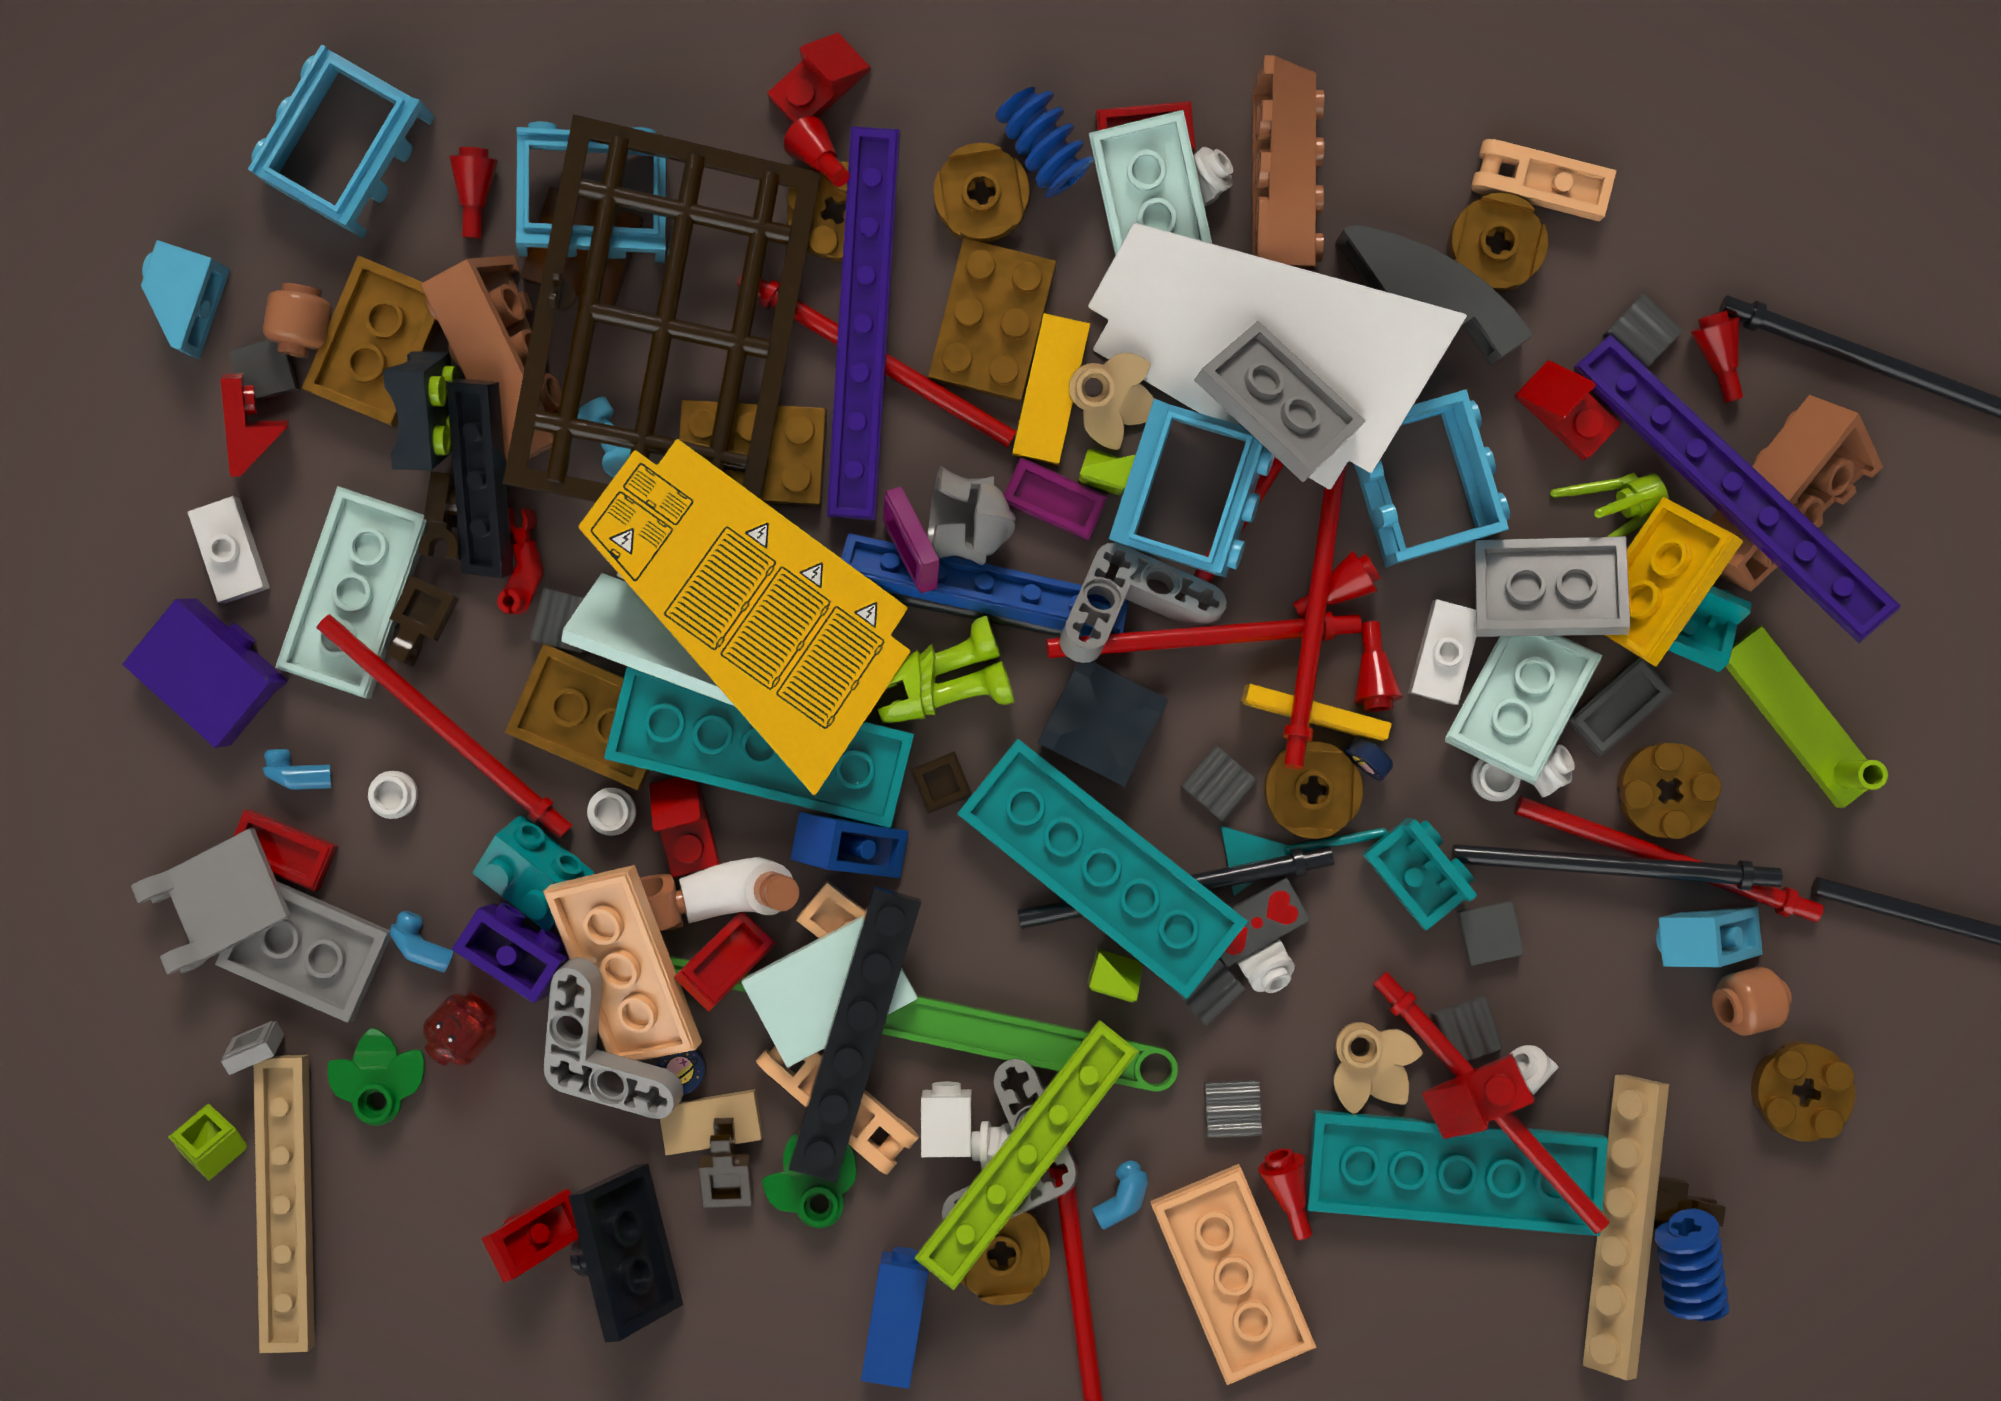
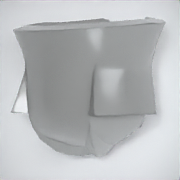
[928,466,1016,565]

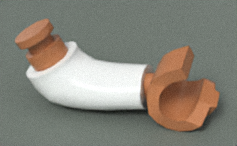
[640,857,799,931]

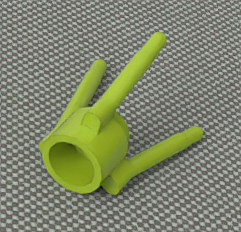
[1550,473,1669,537]

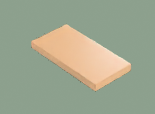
[543,865,702,1061]
[1150,1164,1317,1385]

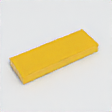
[1012,313,1090,466]
[1240,684,1392,742]

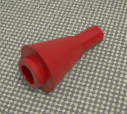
[784,116,850,187]
[449,147,498,239]
[1690,311,1744,403]
[1292,550,1381,619]
[1354,621,1403,712]
[1258,1148,1313,1240]

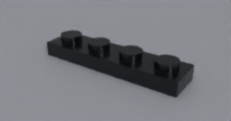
[446,378,513,578]

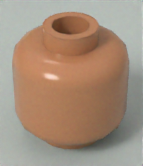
[263,283,332,358]
[1712,967,1792,1036]

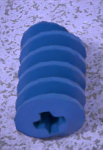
[995,87,1094,199]
[1655,1208,1729,1322]

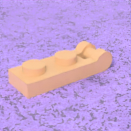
[1471,139,1617,222]

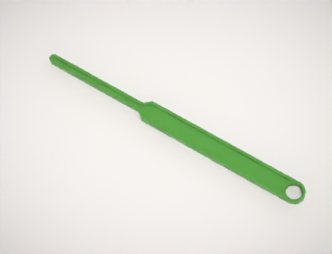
[670,956,1178,1092]

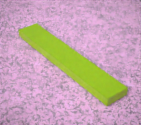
[914,1020,1139,1290]

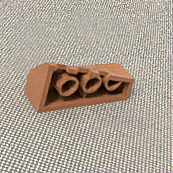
[1251,55,1324,271]
[421,255,562,462]
[1709,395,1883,592]

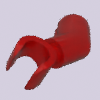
[497,508,544,615]

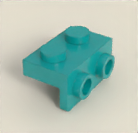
[1668,586,1752,672]
[472,815,594,931]
[1362,818,1477,931]

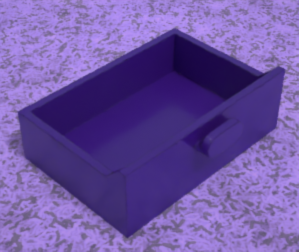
[122,598,288,748]

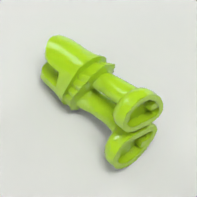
[877,615,1015,723]

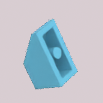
[141,240,230,359]
[1656,906,1763,967]

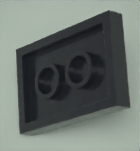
[569,1163,683,1343]

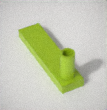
[1726,626,1888,808]

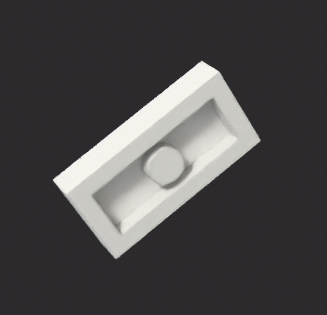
[188,496,270,604]
[1408,599,1477,705]

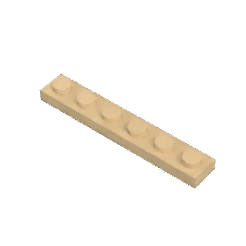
[253,1055,315,1353]
[1583,1075,1669,1381]

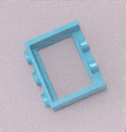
[248,44,435,239]
[515,121,666,263]
[1353,389,1510,568]
[1109,398,1275,578]

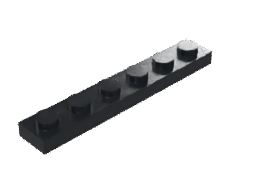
[789,885,922,1182]

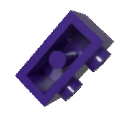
[451,902,570,1003]

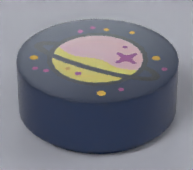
[1344,736,1393,781]
[656,1049,707,1094]

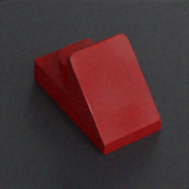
[767,32,871,124]
[1514,360,1621,461]
[220,373,289,477]
[649,777,721,877]
[1422,1053,1535,1139]
[481,1188,579,1283]

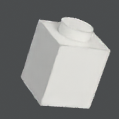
[921,1081,972,1157]

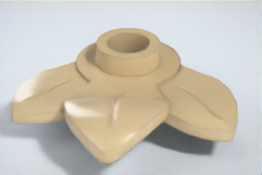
[1069,353,1154,450]
[1333,1022,1423,1114]

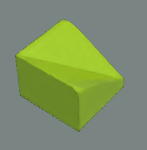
[1078,449,1136,496]
[1087,948,1142,1003]
[168,1103,247,1181]

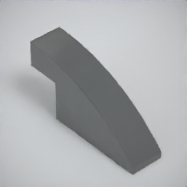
[1336,224,1534,366]

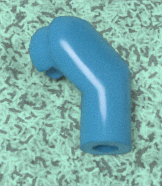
[262,749,331,790]
[390,911,453,973]
[1092,1160,1149,1230]

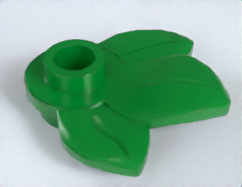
[327,1027,425,1126]
[762,1134,857,1229]

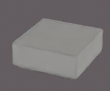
[221,1020,284,1075]

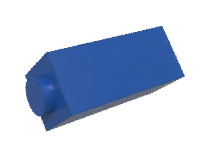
[861,1247,928,1389]

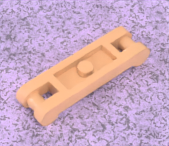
[756,1046,919,1175]

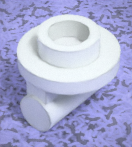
[1193,147,1233,207]
[1534,745,1575,798]
[1237,938,1295,993]
[1510,1045,1559,1095]
[971,1121,1012,1169]

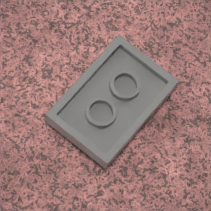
[1194,321,1366,482]
[1475,537,1630,637]
[215,881,391,1023]

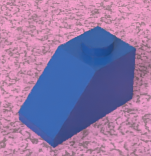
[790,812,909,878]

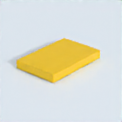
[1605,497,1743,667]

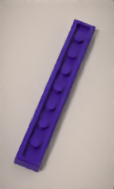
[827,126,901,520]
[1574,335,1901,644]

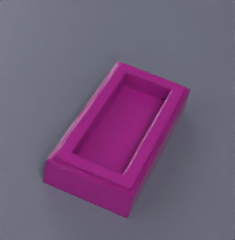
[1004,457,1108,542]
[883,486,940,594]

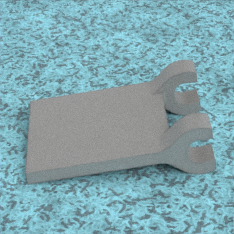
[131,828,291,974]

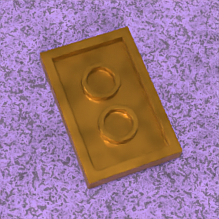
[928,238,1056,403]
[302,256,440,428]
[679,400,827,506]
[504,644,650,790]

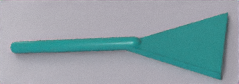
[1220,826,1388,896]

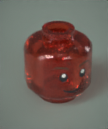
[423,992,497,1066]

